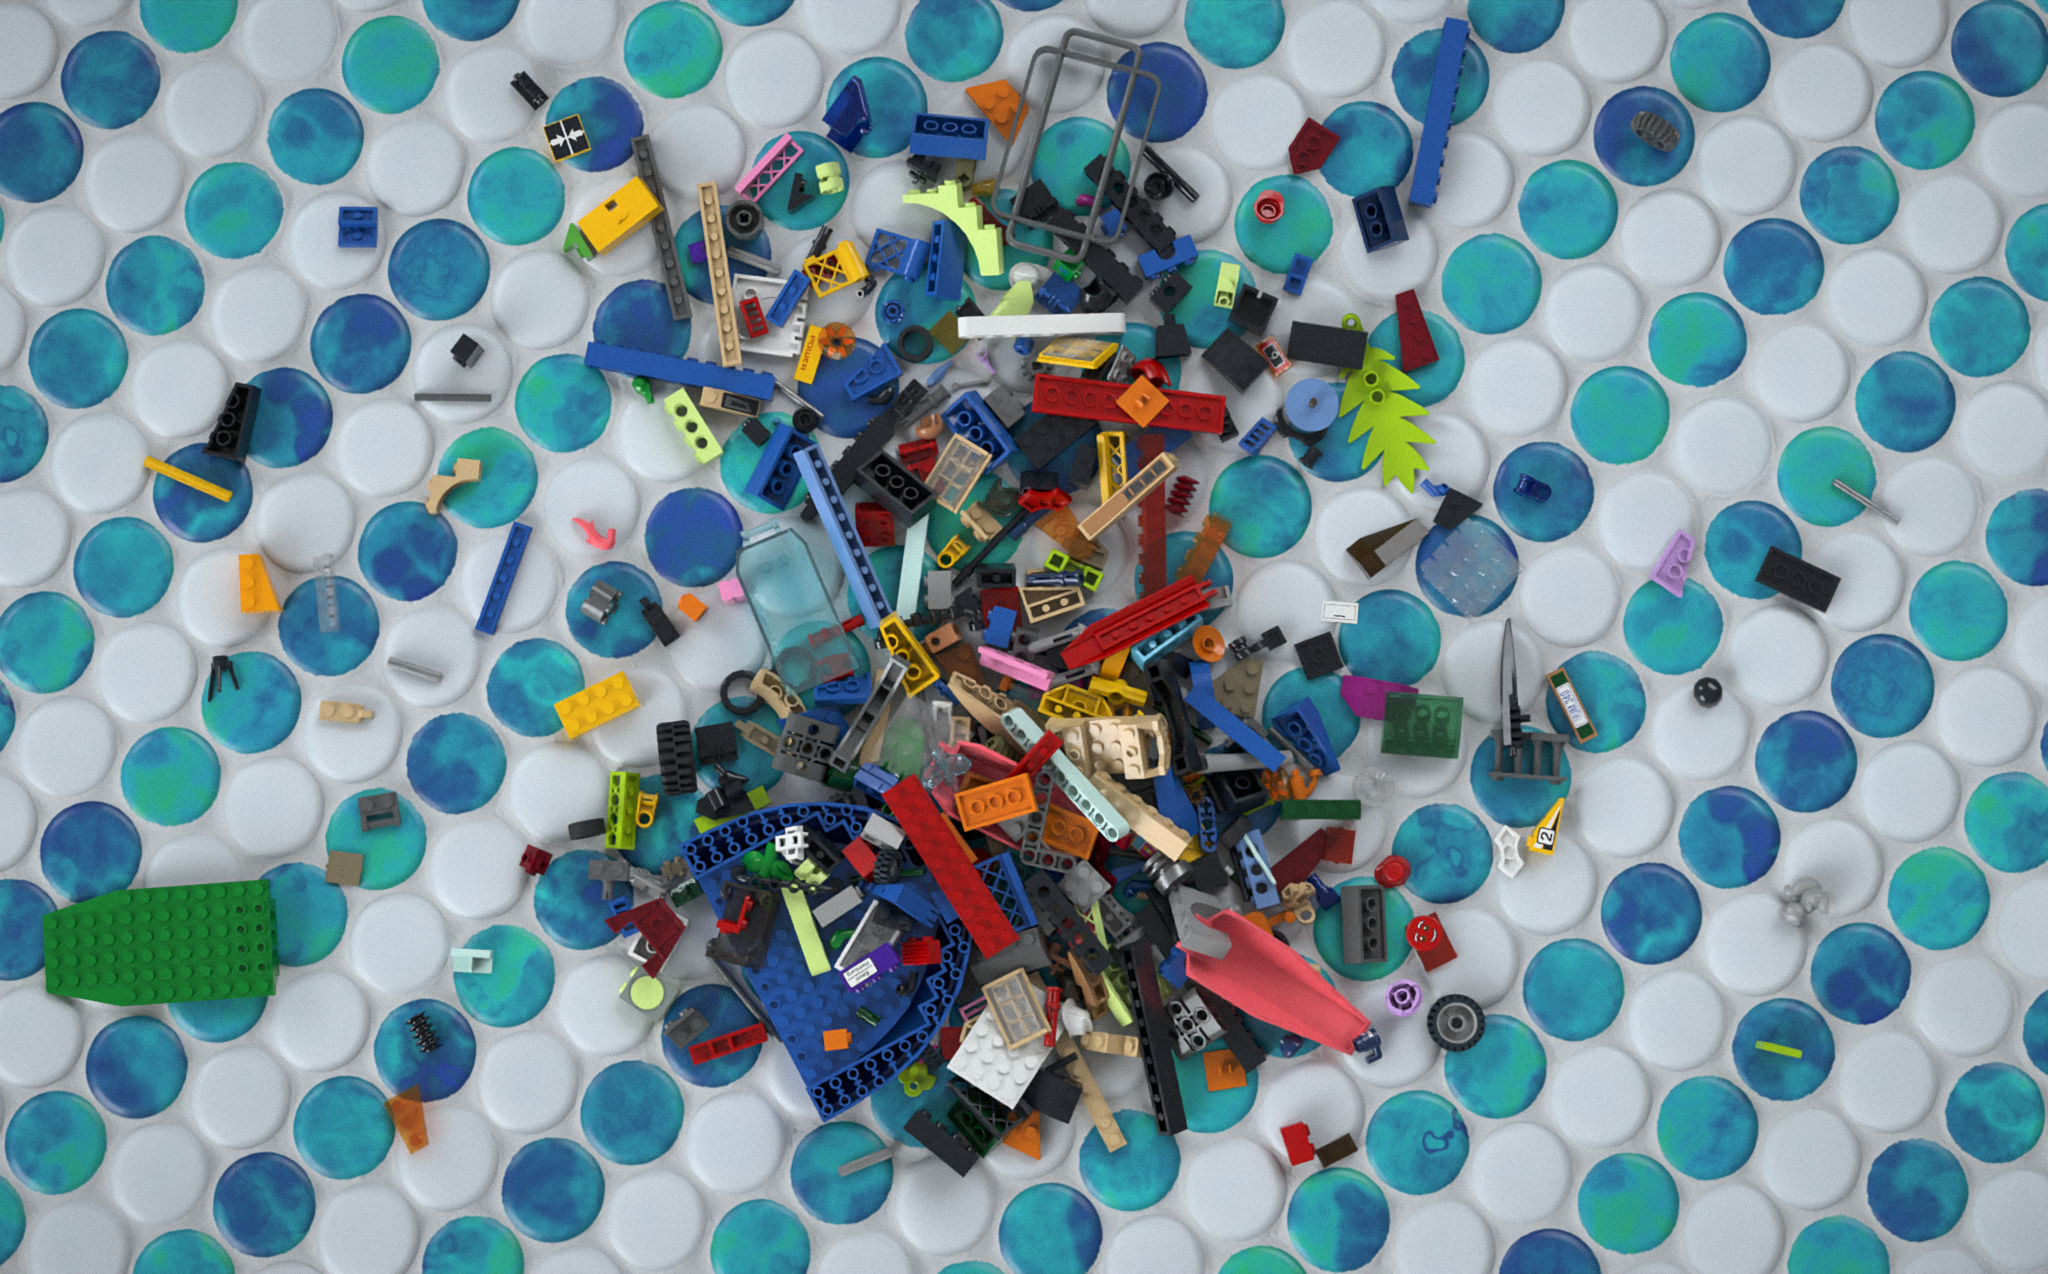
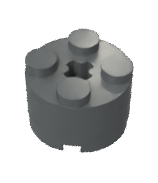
[725,200,765,242]
[581,580,623,626]

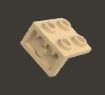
[960,500,1003,544]

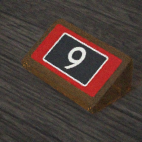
[1255,334,1292,378]

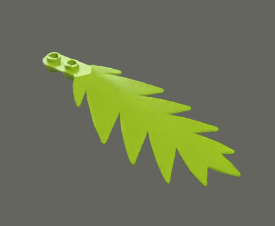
[1338,313,1436,493]

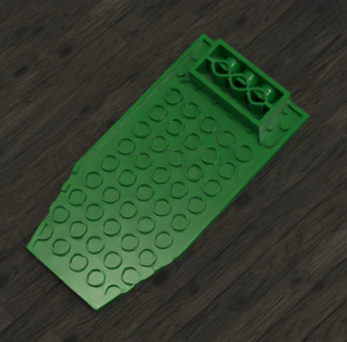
[43,879,280,1006]

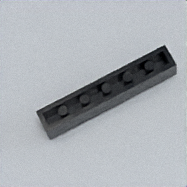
[1046,207,1144,305]

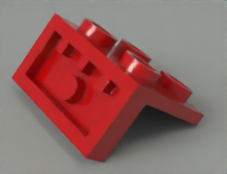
[855,502,895,547]

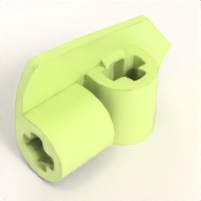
[989,281,1034,339]

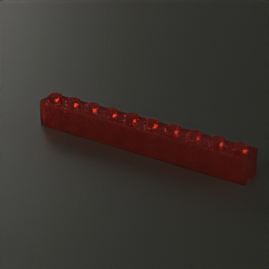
[1136,434,1167,600]

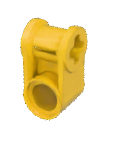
[937,534,971,570]
[636,790,660,829]

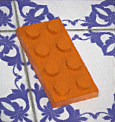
[954,773,1039,832]
[1028,798,1099,860]

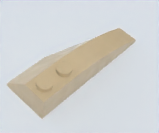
[948,671,1048,756]

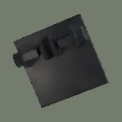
[1009,179,1061,231]
[694,721,739,766]

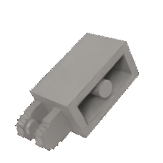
[924,571,952,625]

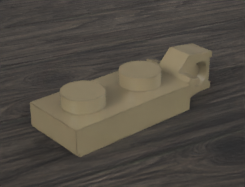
[734,719,786,756]

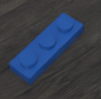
[765,269,812,328]

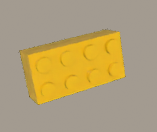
[553,671,642,740]

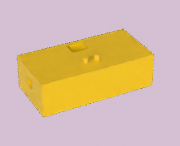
[577,176,664,256]

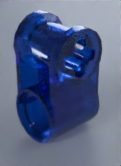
[1513,473,1552,503]

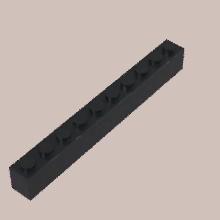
[1134,903,1267,1073]
[1119,941,1188,1136]

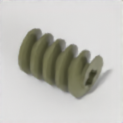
[983,735,1023,763]

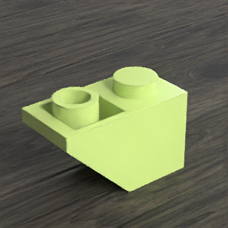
[1214,262,1240,309]

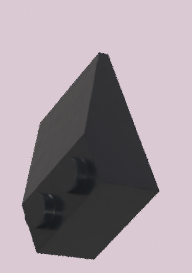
[1201,328,1270,395]
[1212,747,1268,816]
[1022,1067,1083,1124]

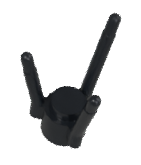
[208,655,239,702]

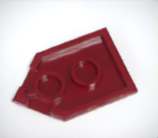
[1288,117,1341,174]

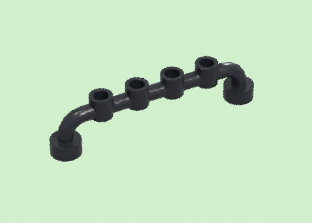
[874,605,985,649]
[730,865,843,896]

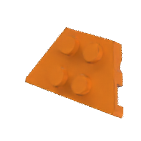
[965,79,1029,146]
[1001,1103,1040,1160]

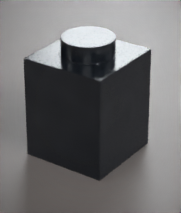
[741,417,772,449]

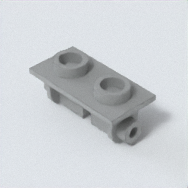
[629,867,671,899]

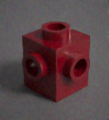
[519,844,553,876]

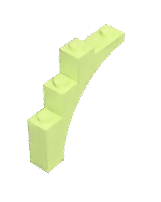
[903,180,1005,276]

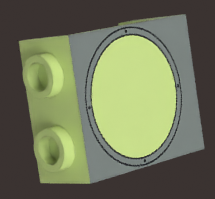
[619,965,681,1023]

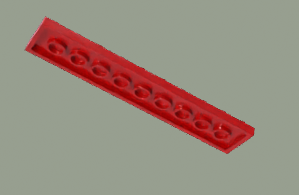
[1031,373,1226,435]
[881,773,1020,960]

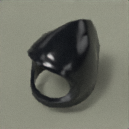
[1079,276,1118,314]

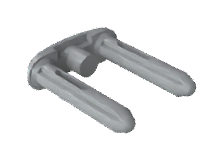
[1027,623,1101,689]

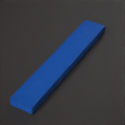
[475,521,533,636]
[1184,685,1286,773]

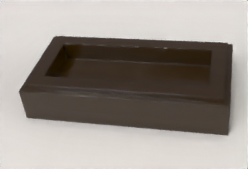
[1316,1133,1358,1168]

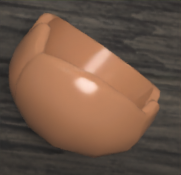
[915,414,943,440]

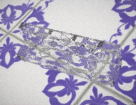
[313,553,341,633]

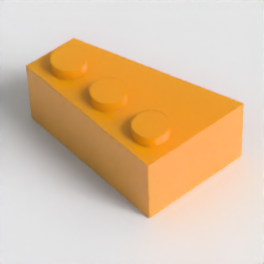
[239,554,284,614]

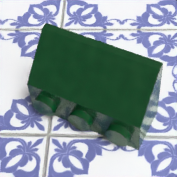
[947,1086,1014,1158]

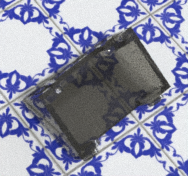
[705,880,781,969]

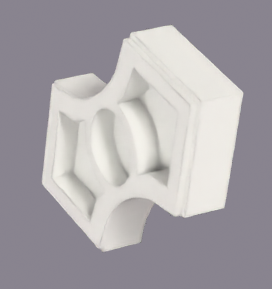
[1493,825,1525,879]

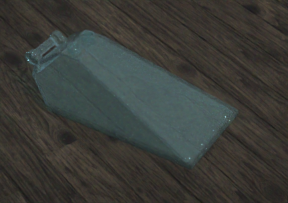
[736,517,860,697]

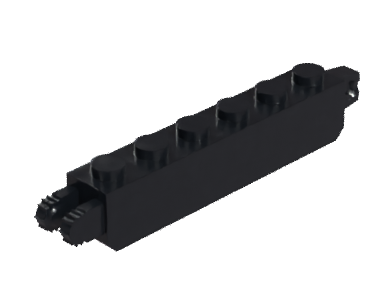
[800,407,900,522]

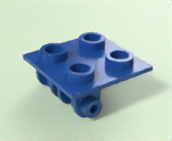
[1034,272,1080,314]

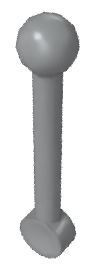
[952,377,991,390]

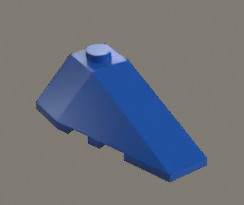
[1151,764,1199,837]

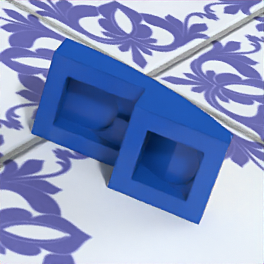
[1283,252,1314,296]

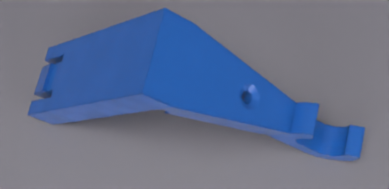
[857,880,941,928]

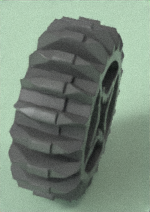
[1630,111,1680,152]

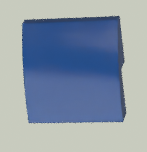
[338,207,378,248]

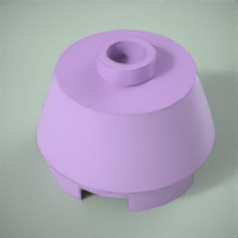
[1385,979,1423,1017]

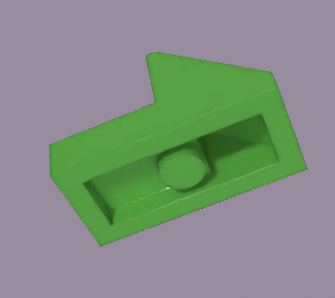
[563,223,594,262]

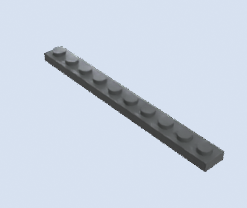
[630,134,693,322]

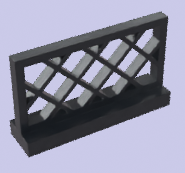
[946,1075,1034,1141]

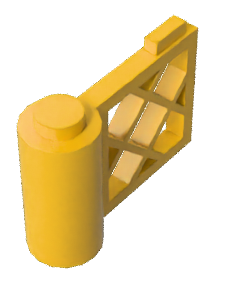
[802,240,870,299]

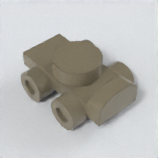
[660,856,690,881]

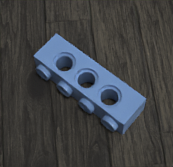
[1235,829,1280,911]

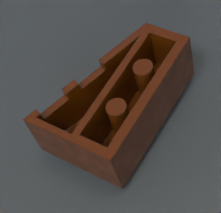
[934,643,987,686]

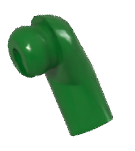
[829,928,855,950]

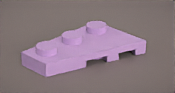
[1648,529,1696,598]

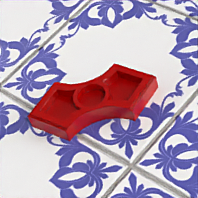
[1018,487,1072,513]

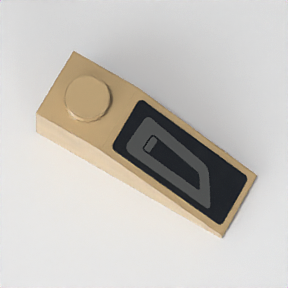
[700,386,762,419]

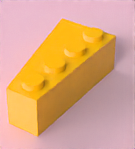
[879,611,940,698]

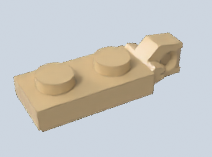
[319,700,374,723]

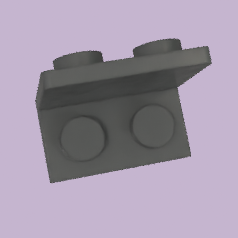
[1224,717,1269,749]
[663,1007,710,1050]

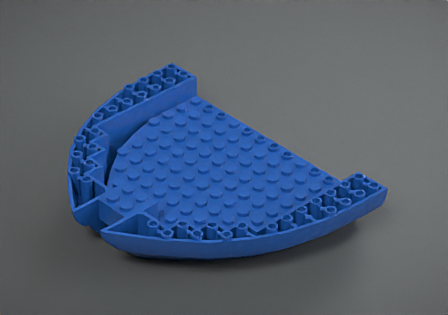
[678,802,972,1123]

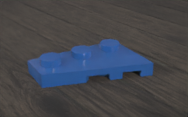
[844,342,903,403]
[814,671,872,706]

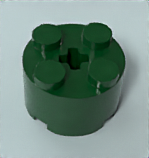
[821,749,861,793]

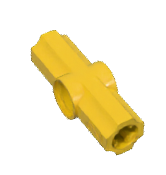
[1088,676,1148,708]

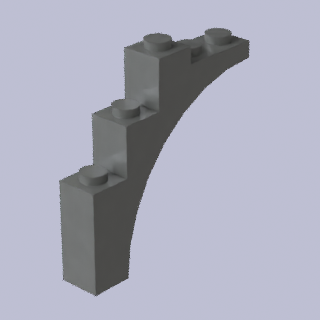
[828,653,911,774]

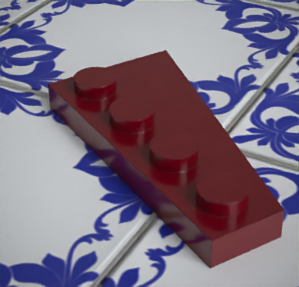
[1395,289,1439,373]
[1270,828,1336,895]

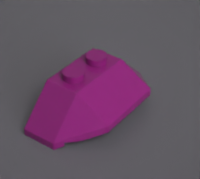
[1340,675,1419,723]

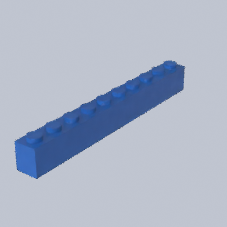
[1408,17,1471,209]
[584,340,777,402]

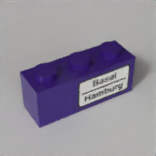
[838,942,902,994]

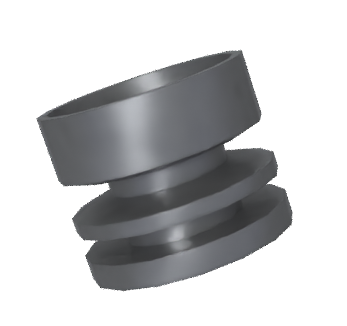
[1142,850,1194,895]

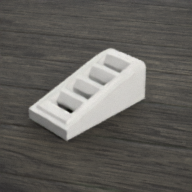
[933,701,953,725]

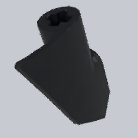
[696,778,755,820]

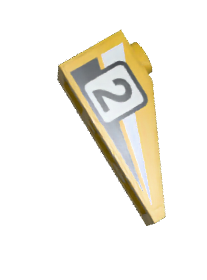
[1526,798,1565,856]

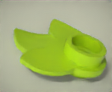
[898,1061,936,1097]

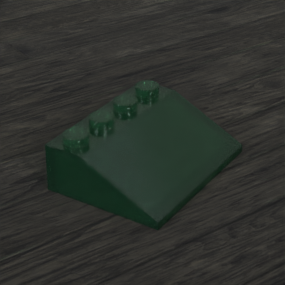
[1380,691,1464,759]

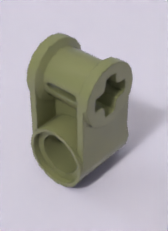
[955,158,977,191]

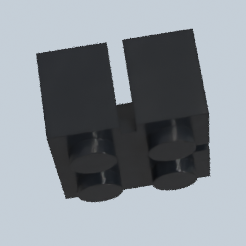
[1227,283,1279,337]

